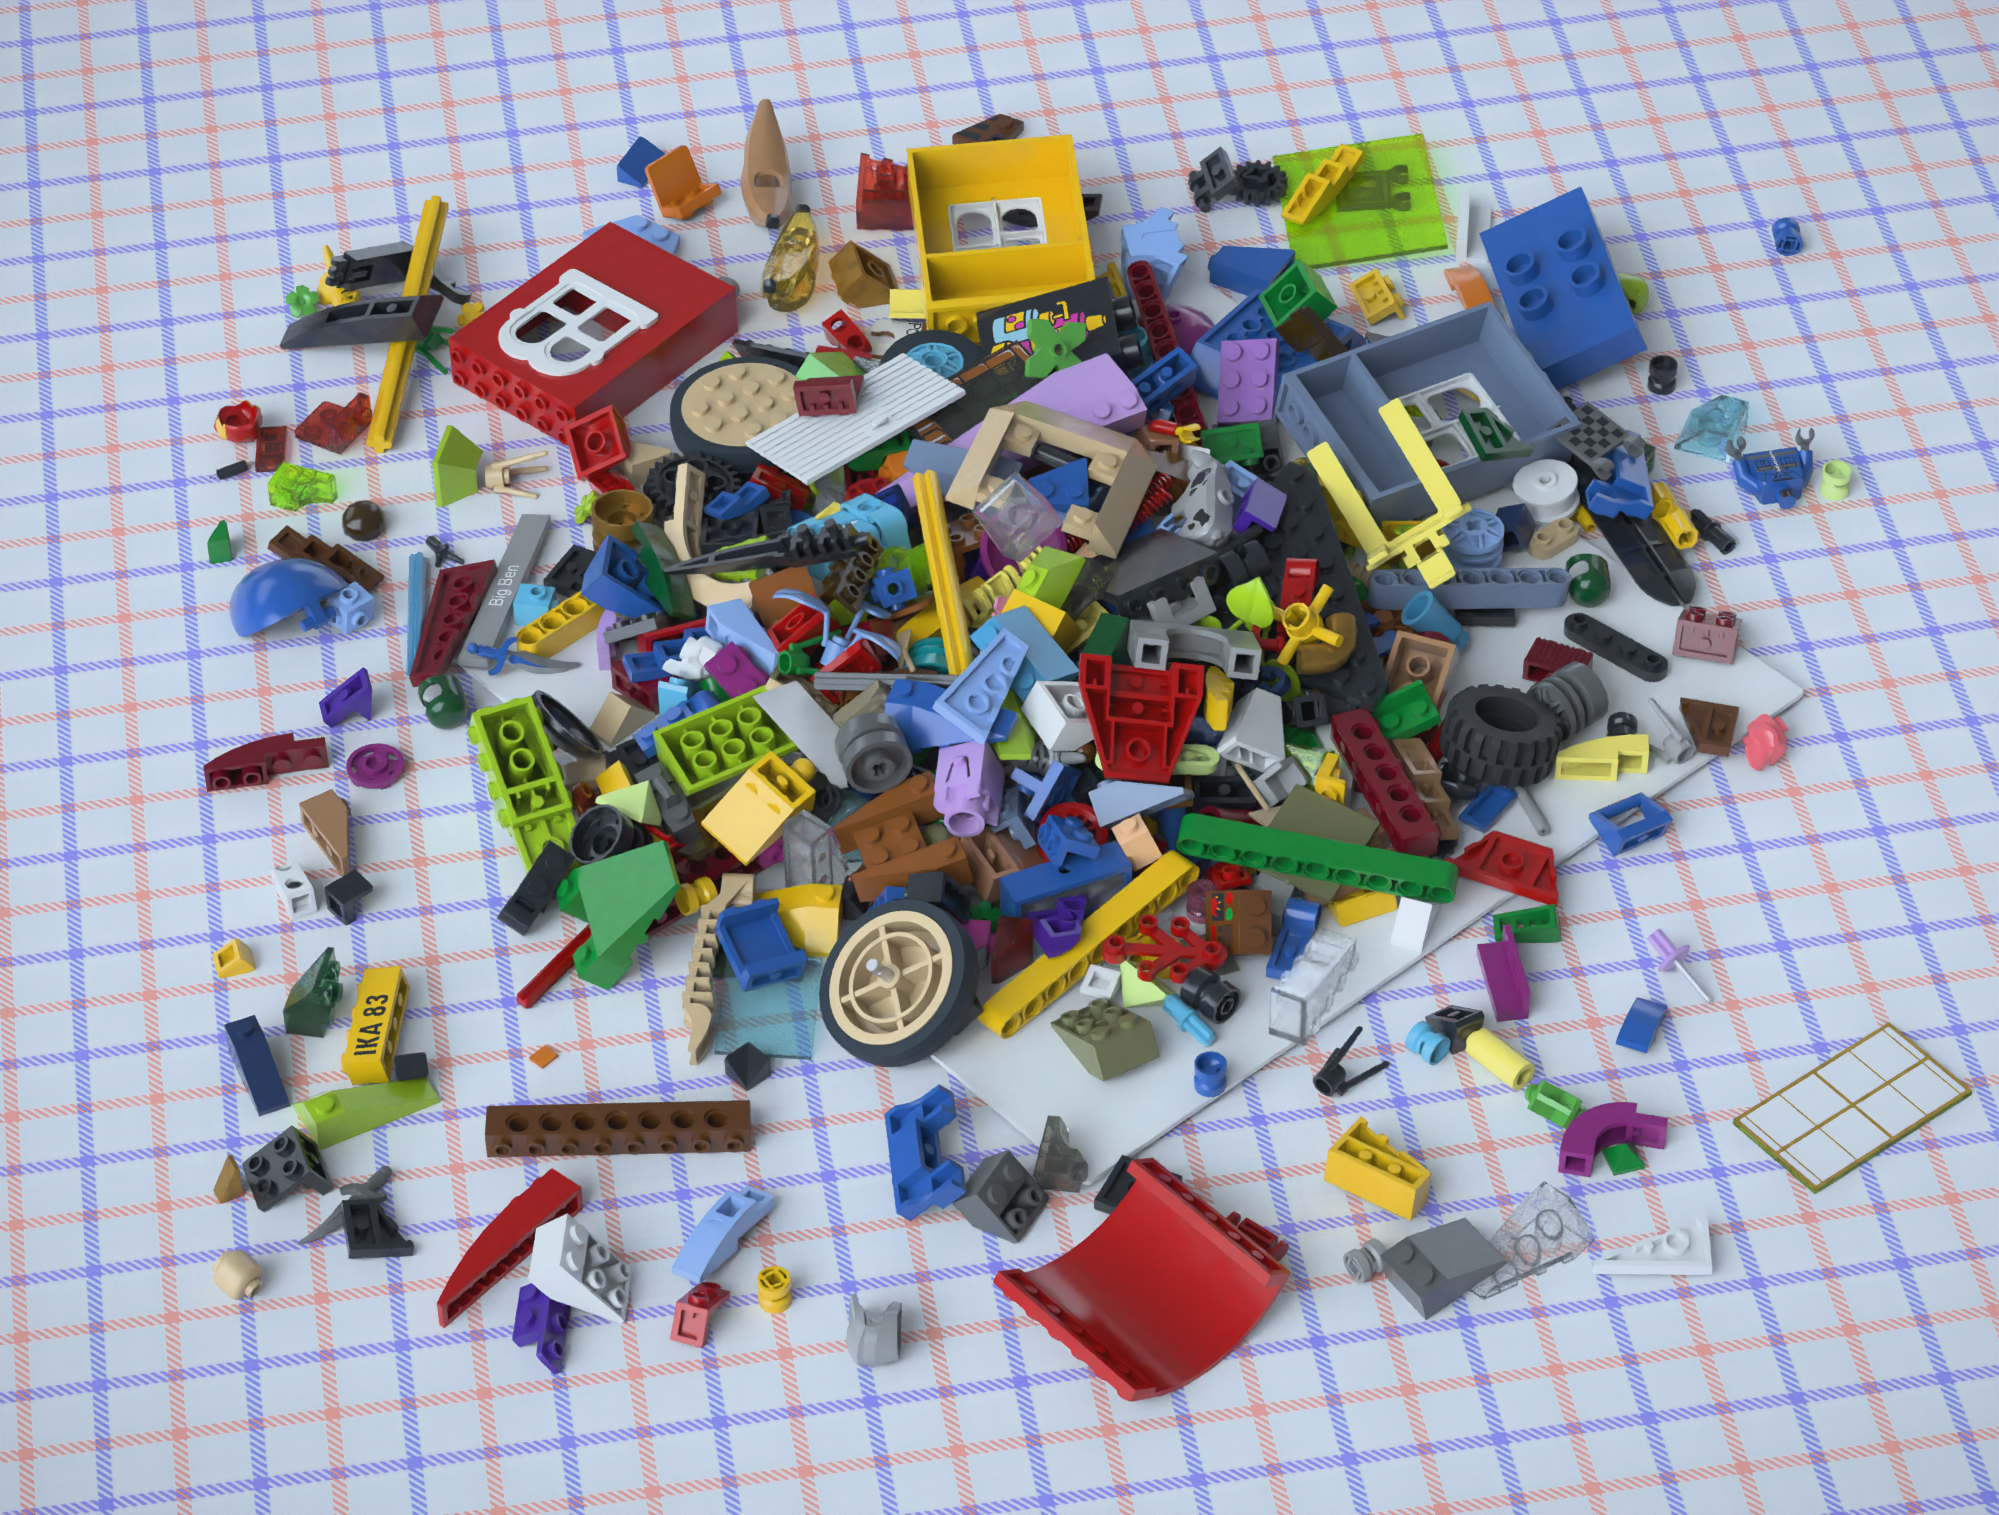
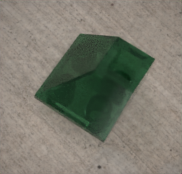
[283,947,343,1038]

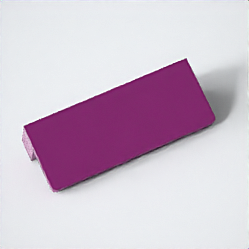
[1476,924,1530,1022]

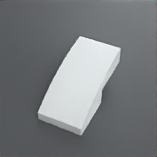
[1080,955,1132,1000]

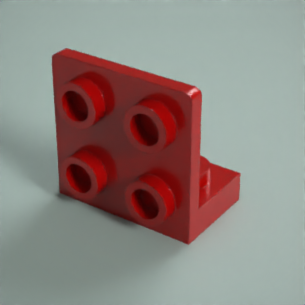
[810,633,883,705]

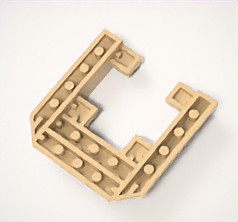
[945,401,1157,559]

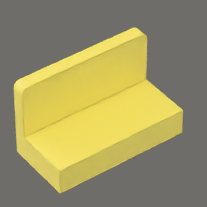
[889,289,925,319]

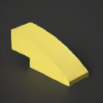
[1554,734,1649,781]

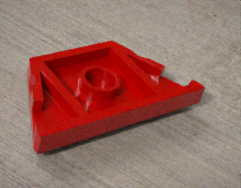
[1445,830,1559,907]

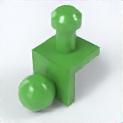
[1525,1080,1588,1129]

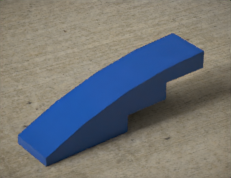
[623,627,711,683]

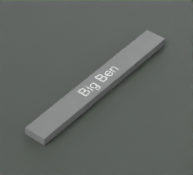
[458,514,551,668]

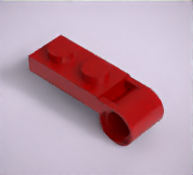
[1277,558,1319,637]

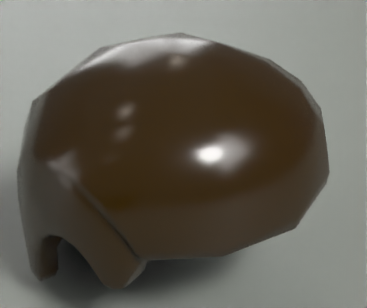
[342,500,386,542]

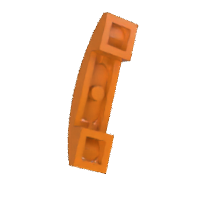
[1444,265,1495,310]

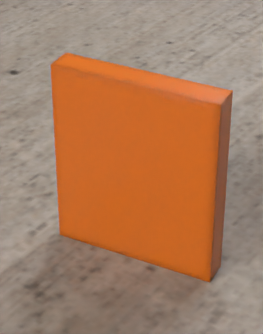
[529,1045,559,1069]

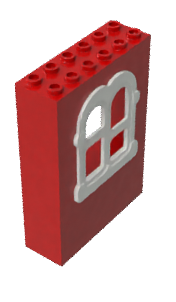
[448,221,738,446]

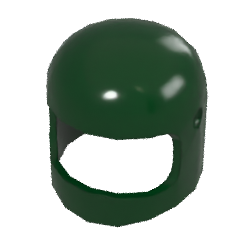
[1565,553,1611,608]
[418,675,469,729]

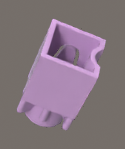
[933,740,1005,837]

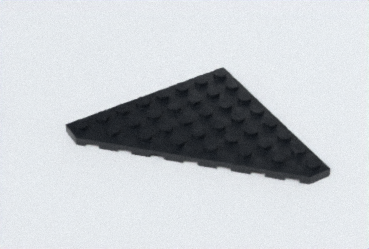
[1191,461,1389,713]

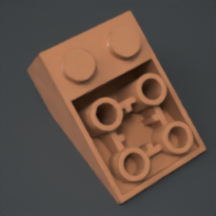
[960,827,1045,903]

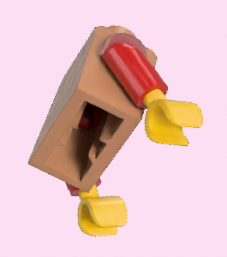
[1138,419,1201,455]

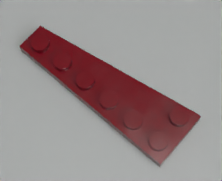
[409,559,498,687]

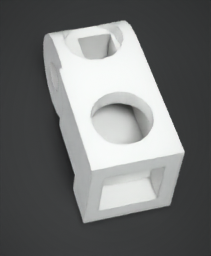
[270,861,317,920]

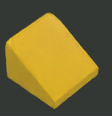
[212,938,256,979]

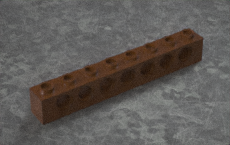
[485,1100,751,1158]

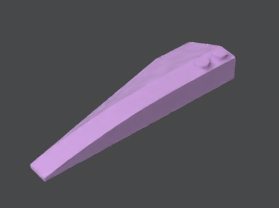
[872,353,1147,517]

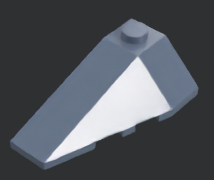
[903,439,1025,522]

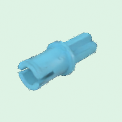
[1162,994,1216,1047]

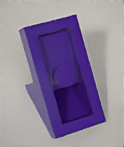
[319,667,372,728]

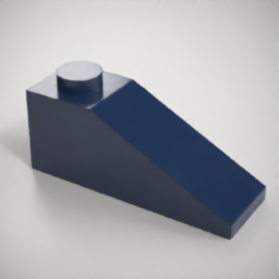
[224,1015,290,1116]

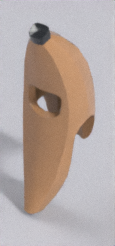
[740,99,792,229]

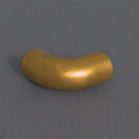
[1296,613,1357,675]

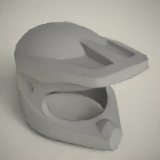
[846,1293,902,1367]

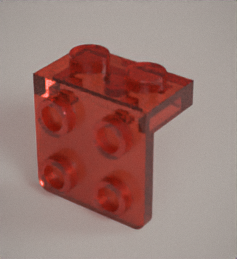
[294,392,372,455]

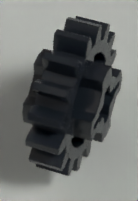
[1230,160,1288,207]

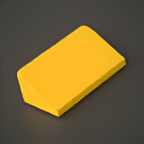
[1325,889,1397,927]

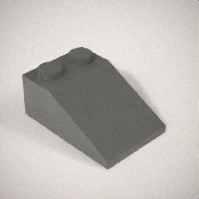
[1380,1218,1507,1320]

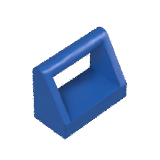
[1589,792,1673,856]

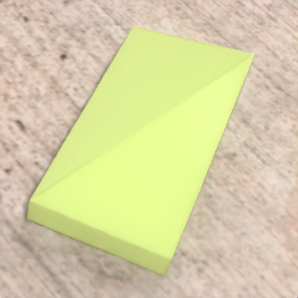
[595,780,662,826]
[1120,959,1180,1008]

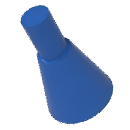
[1157,807,1187,853]

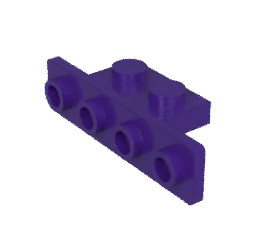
[512,1283,571,1374]

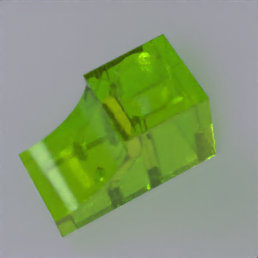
[267,462,338,512]

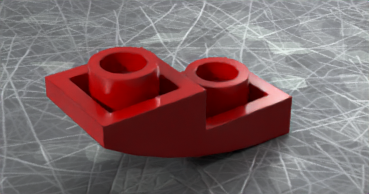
[1204,862,1252,891]

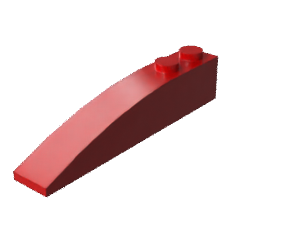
[437,1168,583,1328]

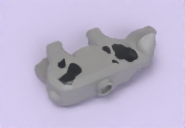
[1172,450,1234,550]

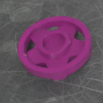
[346,743,405,790]

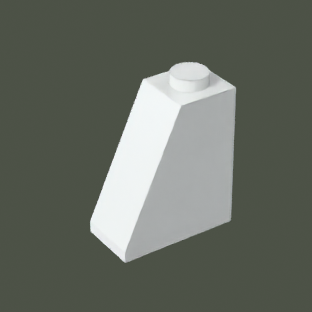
[1217,687,1285,773]

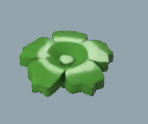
[285,285,320,318]

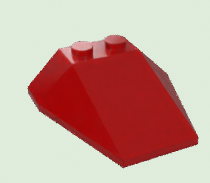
[1078,653,1204,784]

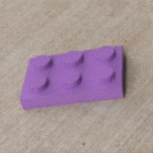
[1217,338,1280,425]

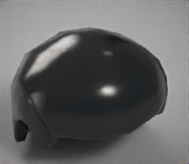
[1439,762,1483,803]

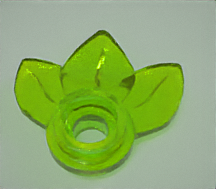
[879,546,929,595]

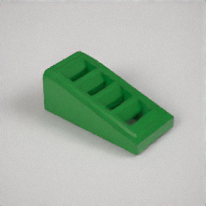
[1493,904,1562,943]

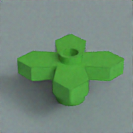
[1025,319,1086,379]

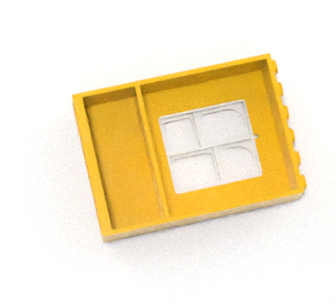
[906,134,1095,346]

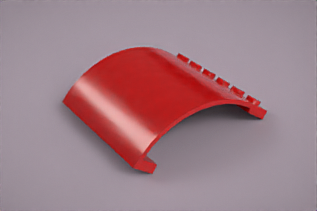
[993,1158,1291,1402]

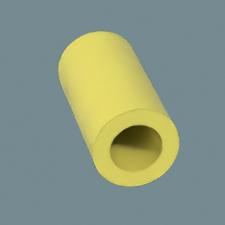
[1466,1028,1535,1091]

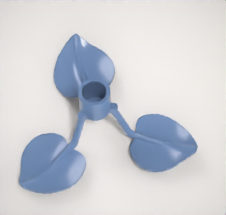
[773,588,903,666]

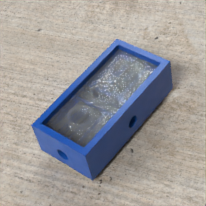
[1000,841,1132,947]

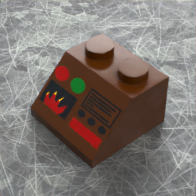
[1205,890,1272,956]

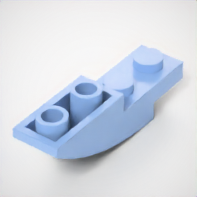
[672,1185,775,1283]

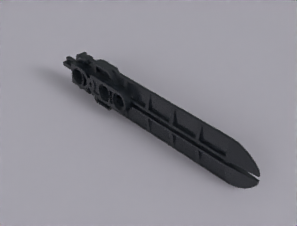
[1558,391,1696,607]

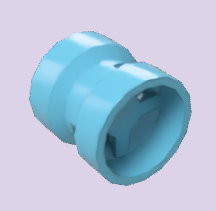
[1405,1021,1451,1065]

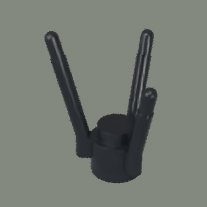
[1313,1026,1389,1097]

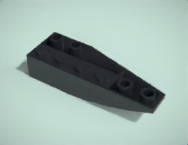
[279,295,444,349]

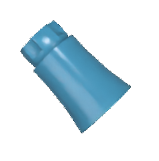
[1401,590,1469,652]

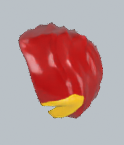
[214,400,263,443]

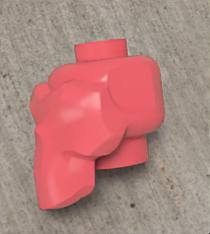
[1741,714,1789,771]

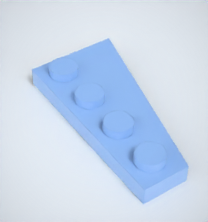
[932,628,1029,746]

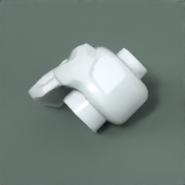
[662,636,724,682]

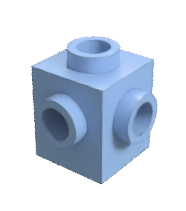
[327,581,375,635]

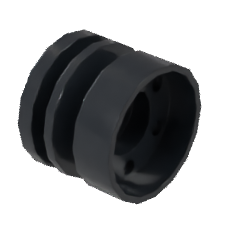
[569,804,653,865]

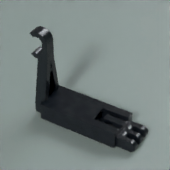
[325,241,473,305]

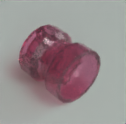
[1186,880,1218,924]

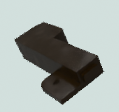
[1275,305,1356,362]

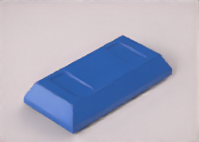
[1458,783,1518,833]

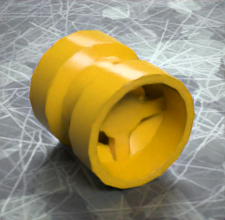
[674,876,718,916]
[757,1266,792,1314]

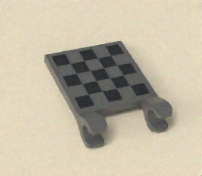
[1548,401,1646,481]

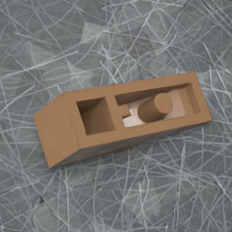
[299,789,351,877]

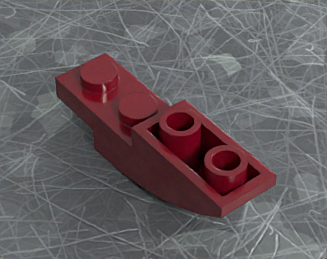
[203,733,329,792]

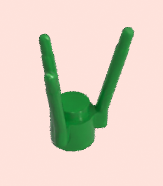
[415,325,454,375]
[777,629,842,675]

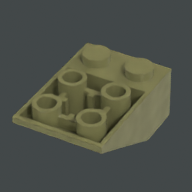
[1050,998,1160,1081]

